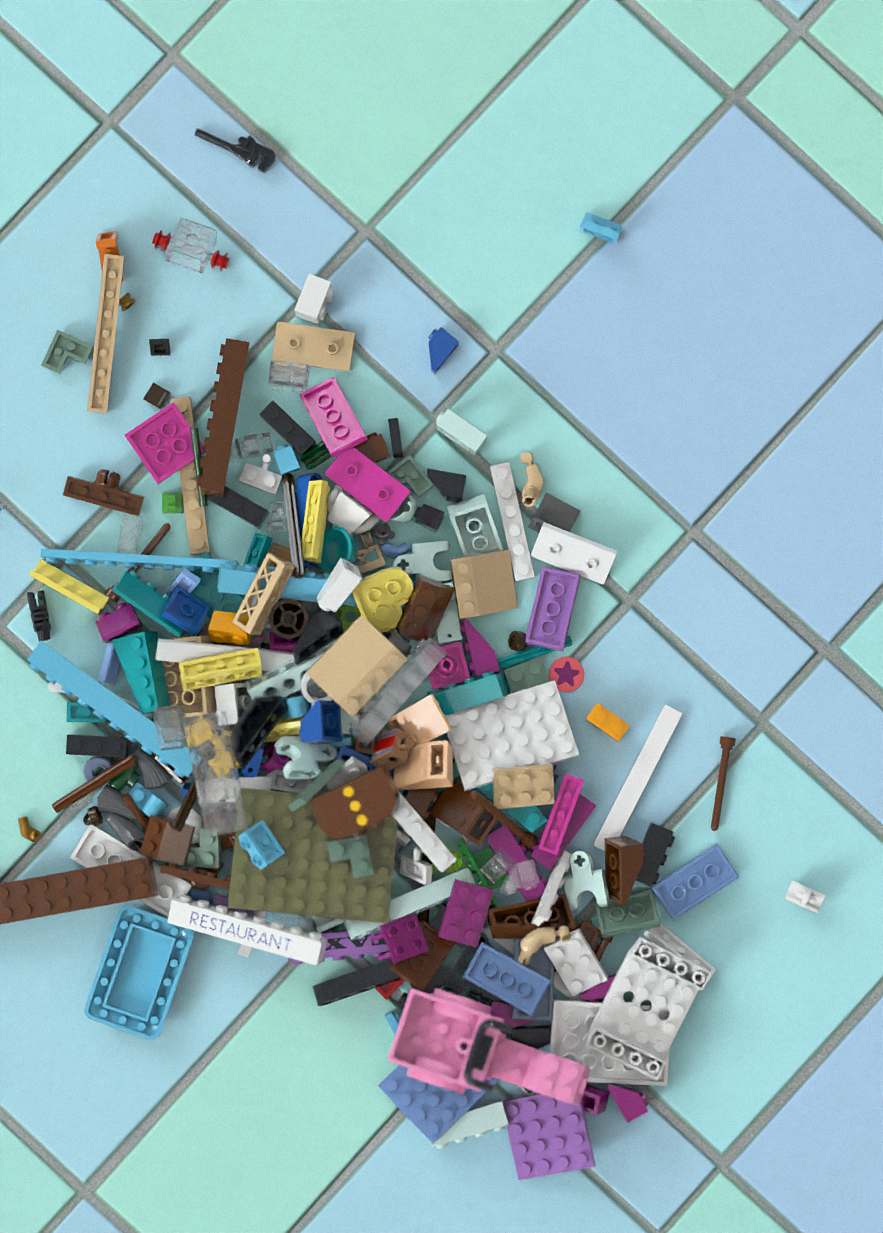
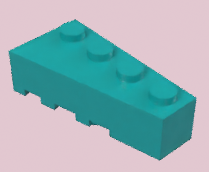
[111,632,171,714]
[422,671,511,715]
[477,783,548,833]

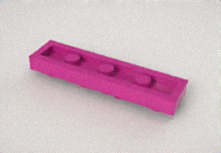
[538,773,584,855]

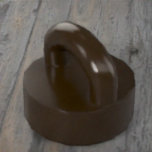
[508,631,528,651]
[83,806,103,826]

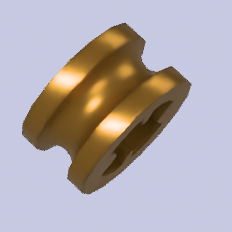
[119,293,136,312]

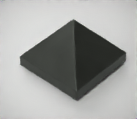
[149,338,170,356]

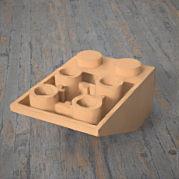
[386,694,451,746]
[394,740,453,790]

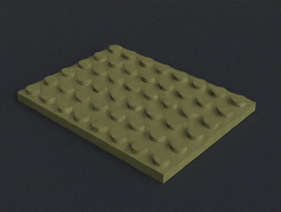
[228,788,398,924]

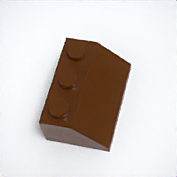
[395,574,455,642]

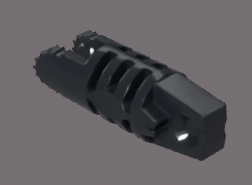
[27,590,51,642]

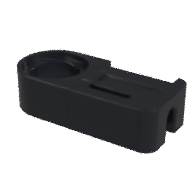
[388,418,403,458]

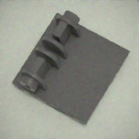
[528,493,581,533]

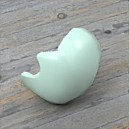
[390,495,417,523]

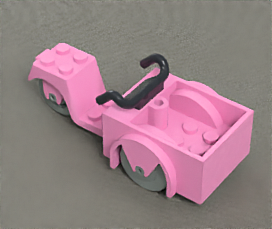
[387,988,590,1105]

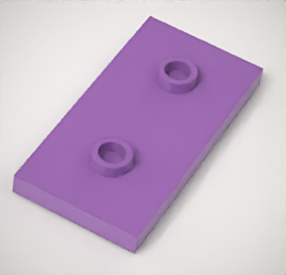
[525,567,581,652]

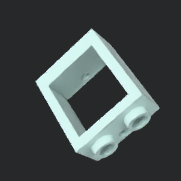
[436,409,487,456]

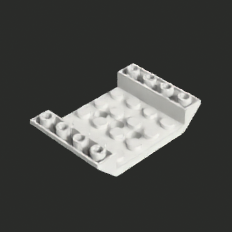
[586,937,712,1080]

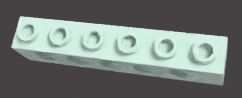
[246,638,339,700]

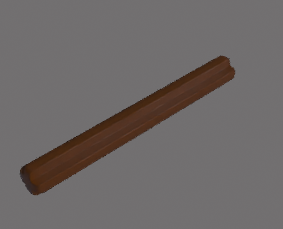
[52,754,137,813]

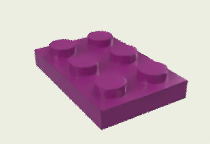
[438,879,494,948]

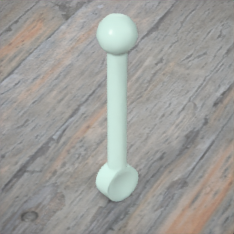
[115,692,152,717]

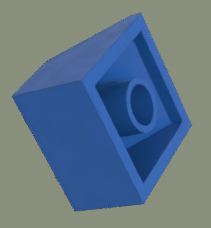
[299,700,342,744]

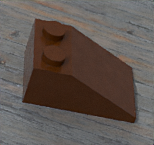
[604,836,645,905]

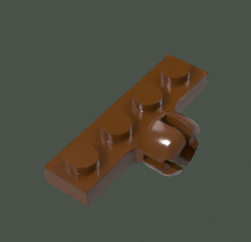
[63,469,144,516]
[160,862,231,890]

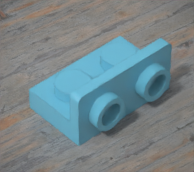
[579,212,622,244]
[238,820,285,870]

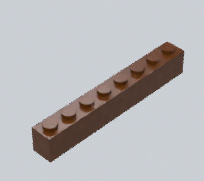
[196,338,249,497]

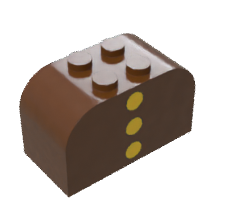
[308,766,400,839]

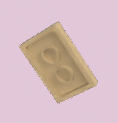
[492,763,555,809]

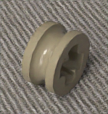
[360,531,375,549]

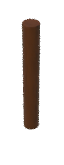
[122,793,149,831]

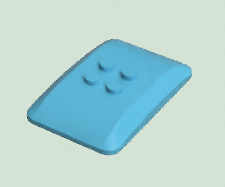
[84,905,194,1040]

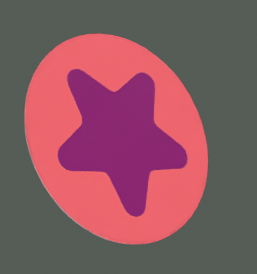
[549,657,584,692]

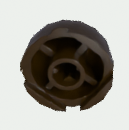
[269,599,309,639]

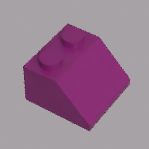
[95,602,143,643]
[606,1083,649,1123]

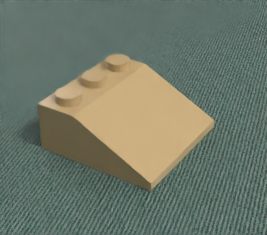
[451,550,518,619]

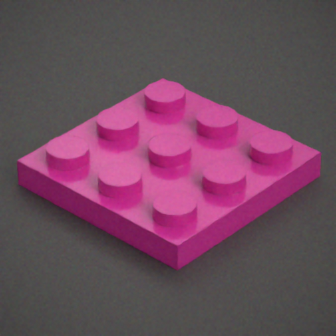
[124,402,207,484]

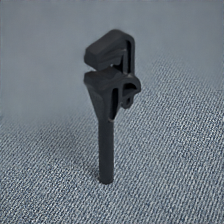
[195,128,276,173]

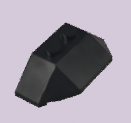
[230,696,288,769]

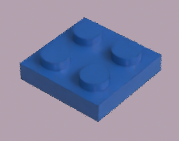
[161,586,211,636]

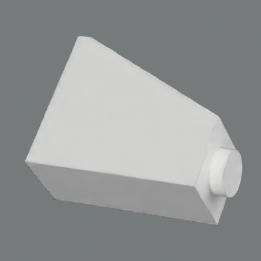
[316,558,362,612]

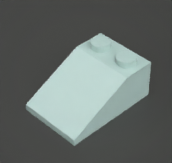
[447,494,503,556]

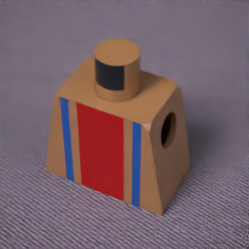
[370,728,414,771]

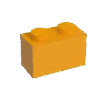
[208,611,253,645]
[585,703,630,742]

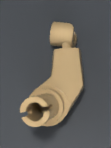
[521,452,543,507]
[518,926,571,965]

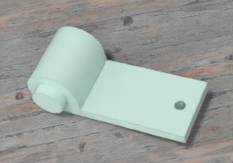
[437,581,462,644]

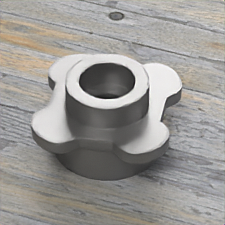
[372,523,395,545]

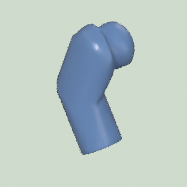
[380,541,410,558]

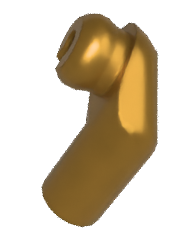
[18,816,41,842]

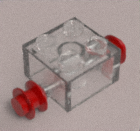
[152,217,230,274]

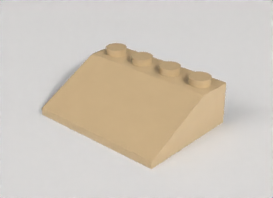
[306,615,408,717]
[156,636,217,720]

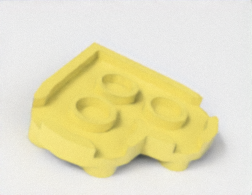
[352,567,413,633]

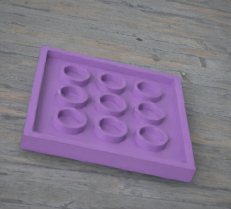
[502,1094,596,1180]

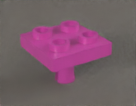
[423,642,470,690]

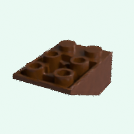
[430,781,498,846]

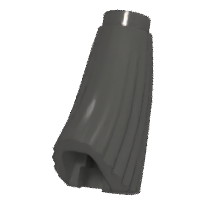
[132,747,172,789]
[97,784,136,821]
[106,812,146,851]

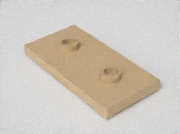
[272,321,355,372]

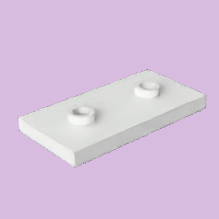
[530,522,617,585]

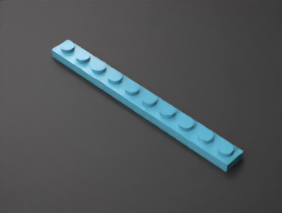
[40,549,239,573]

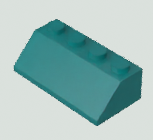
[112,570,183,638]

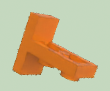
[96,231,124,282]

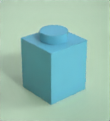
[273,444,301,476]

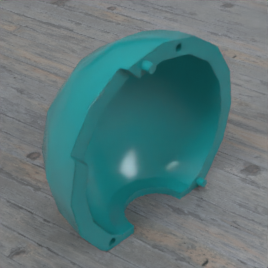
[315,526,357,571]

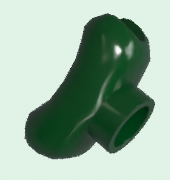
[300,441,332,470]
[109,762,141,791]

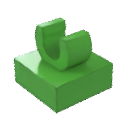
[162,493,182,514]

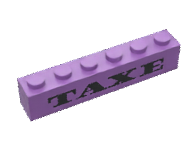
[288,929,389,965]

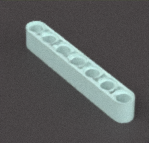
[343,868,477,940]

